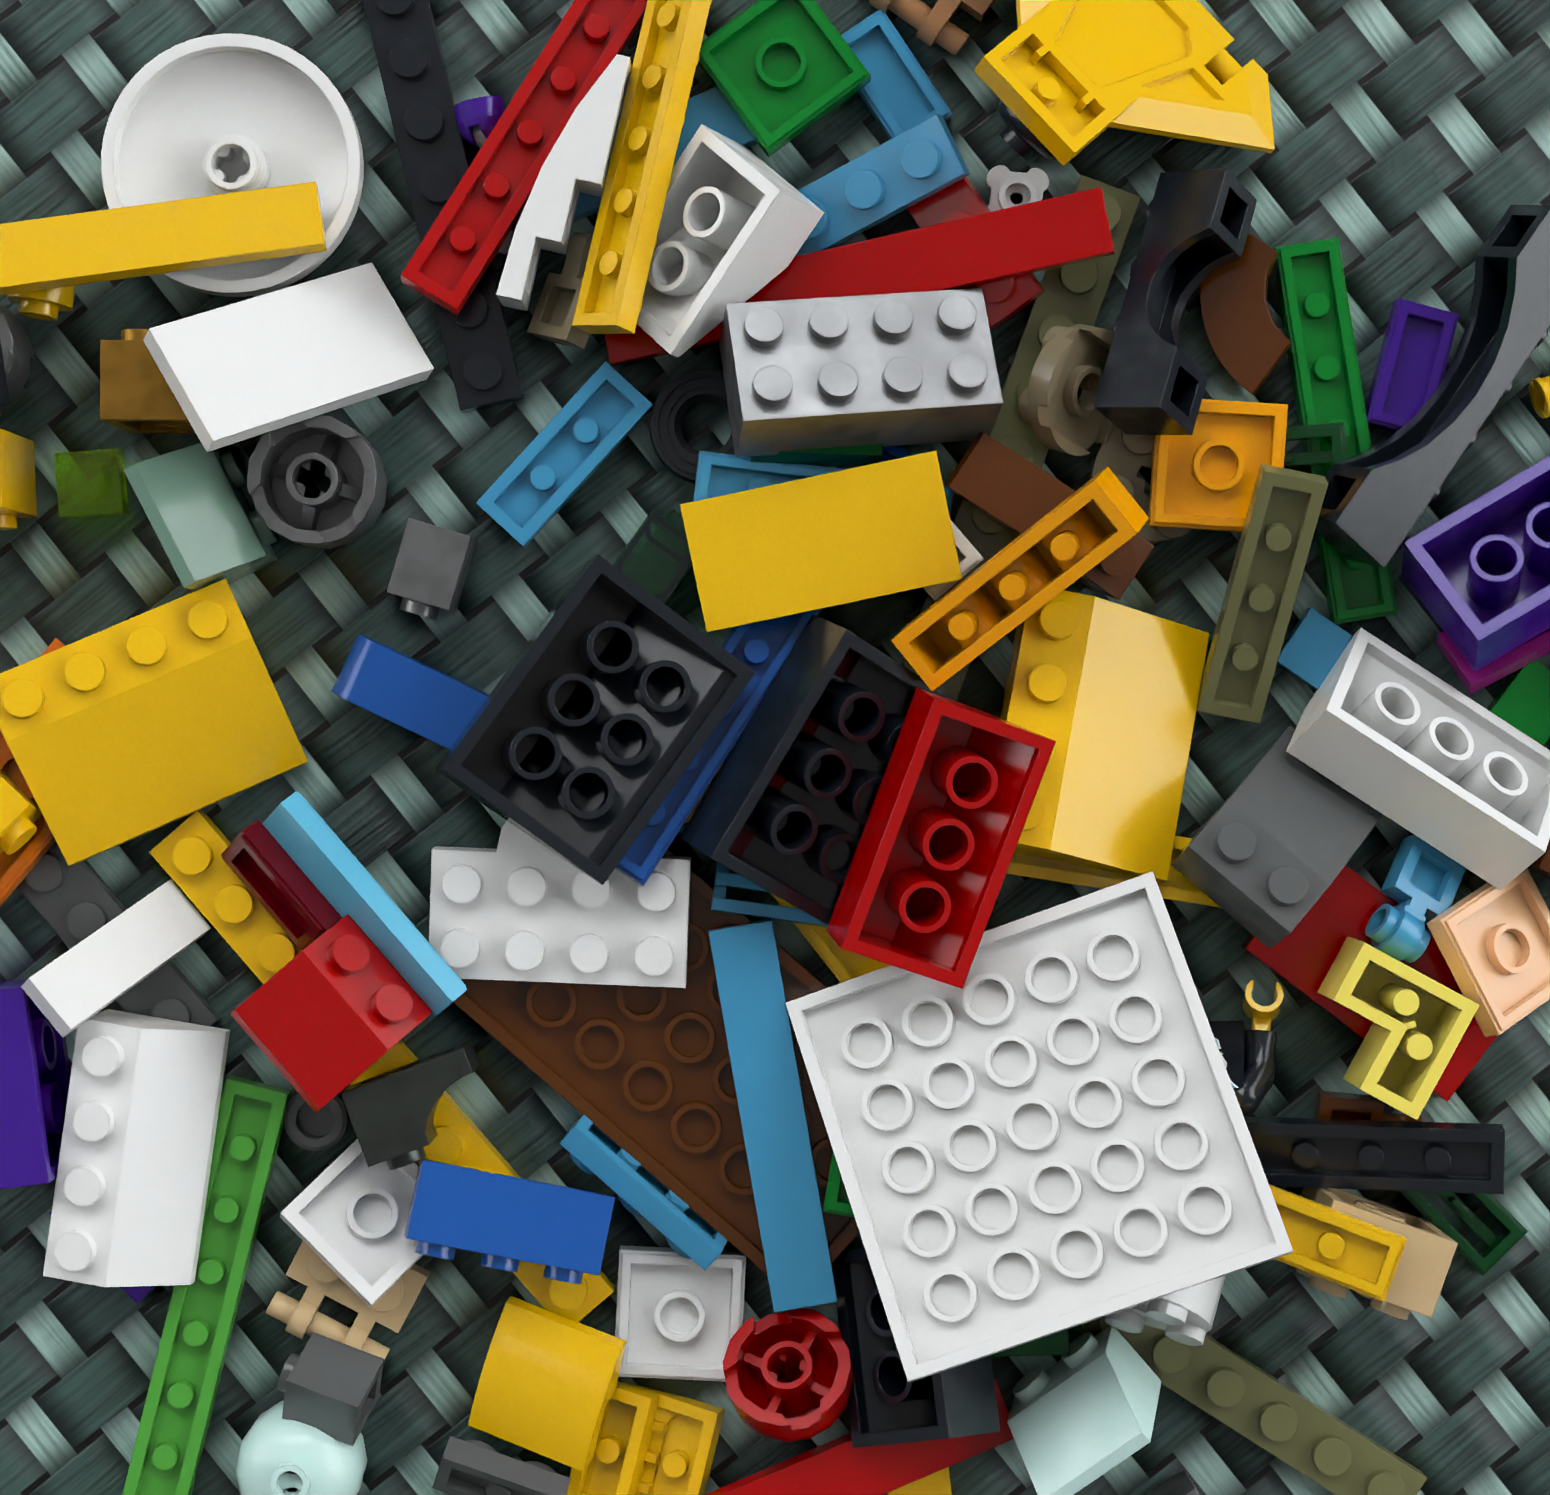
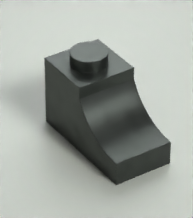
[341,1040,480,1170]

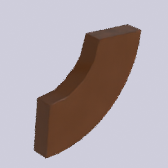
[1200,232,1292,396]

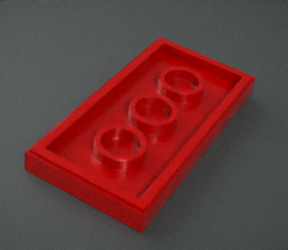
[1242,865,1498,1102]

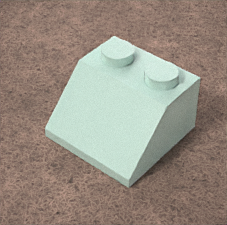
[1007,1325,1162,1495]

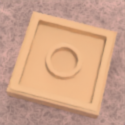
[1426,868,1550,1037]

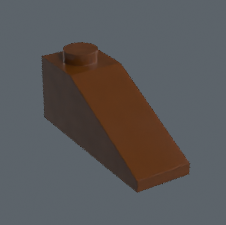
[944,432,1154,600]

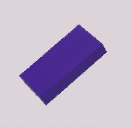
[1365,298,1460,433]

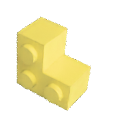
[1317,936,1480,1120]

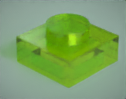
[54,448,129,519]

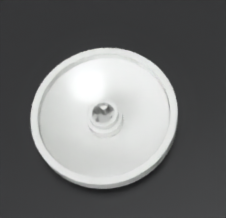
[101,33,364,297]

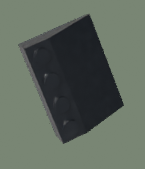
[435,555,755,885]
[680,615,960,925]

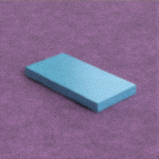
[262,791,467,1043]

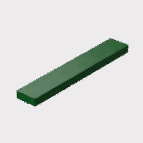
[1274,237,1398,624]

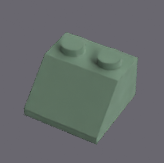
[123,442,279,591]

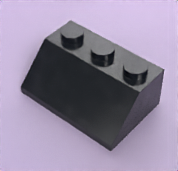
[832,1247,1000,1448]

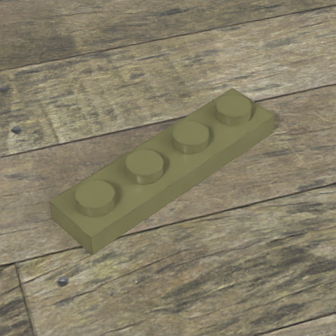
[1197,464,1328,724]

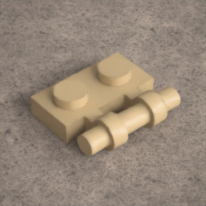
[266,1241,430,1360]

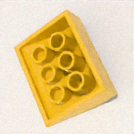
[0,578,309,866]
[1000,590,1209,882]

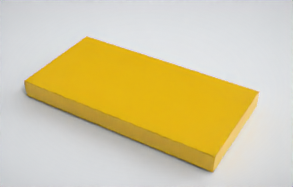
[680,451,962,632]

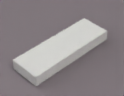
[21,879,211,1038]

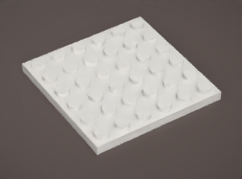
[785,871,1294,1382]

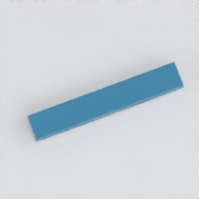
[708,919,837,1313]

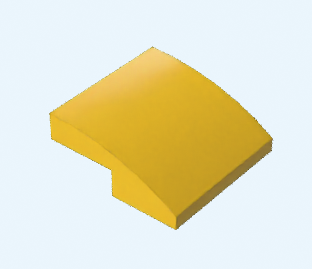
[468,1296,627,1472]
[566,1381,725,1495]

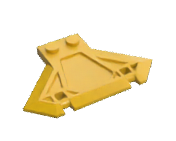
[973,0,1275,166]

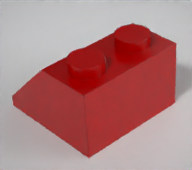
[230,914,433,1113]

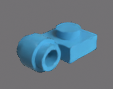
[1365,834,1466,963]

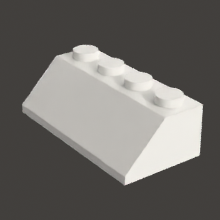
[1286,628,1550,891]
[43,1009,230,1287]

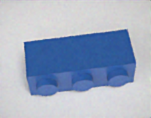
[404,1159,615,1284]

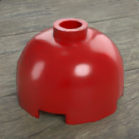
[723,1308,853,1442]

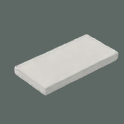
[143,262,434,452]

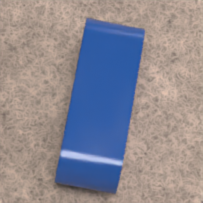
[331,634,489,749]

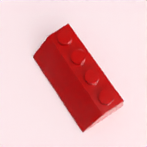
[826,688,1056,989]

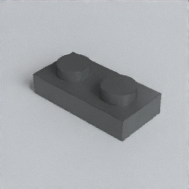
[432,1436,571,1495]

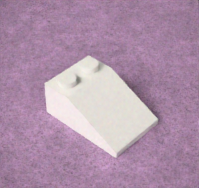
[637,124,824,358]

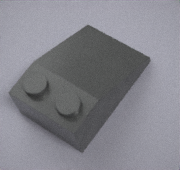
[1170,725,1383,949]

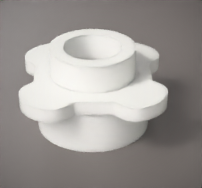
[986,165,1049,212]

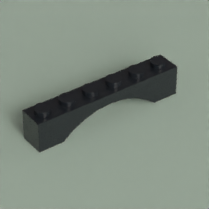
[1315,205,1550,568]

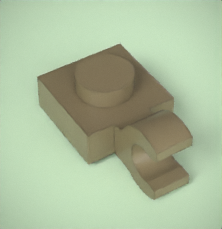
[527,232,593,349]

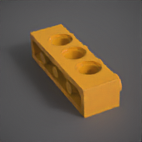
[891,466,1149,691]

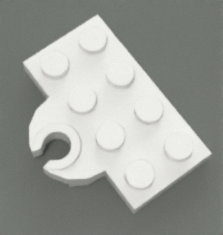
[429,821,691,988]

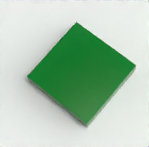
[698,0,871,157]

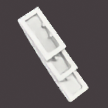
[496,54,632,311]

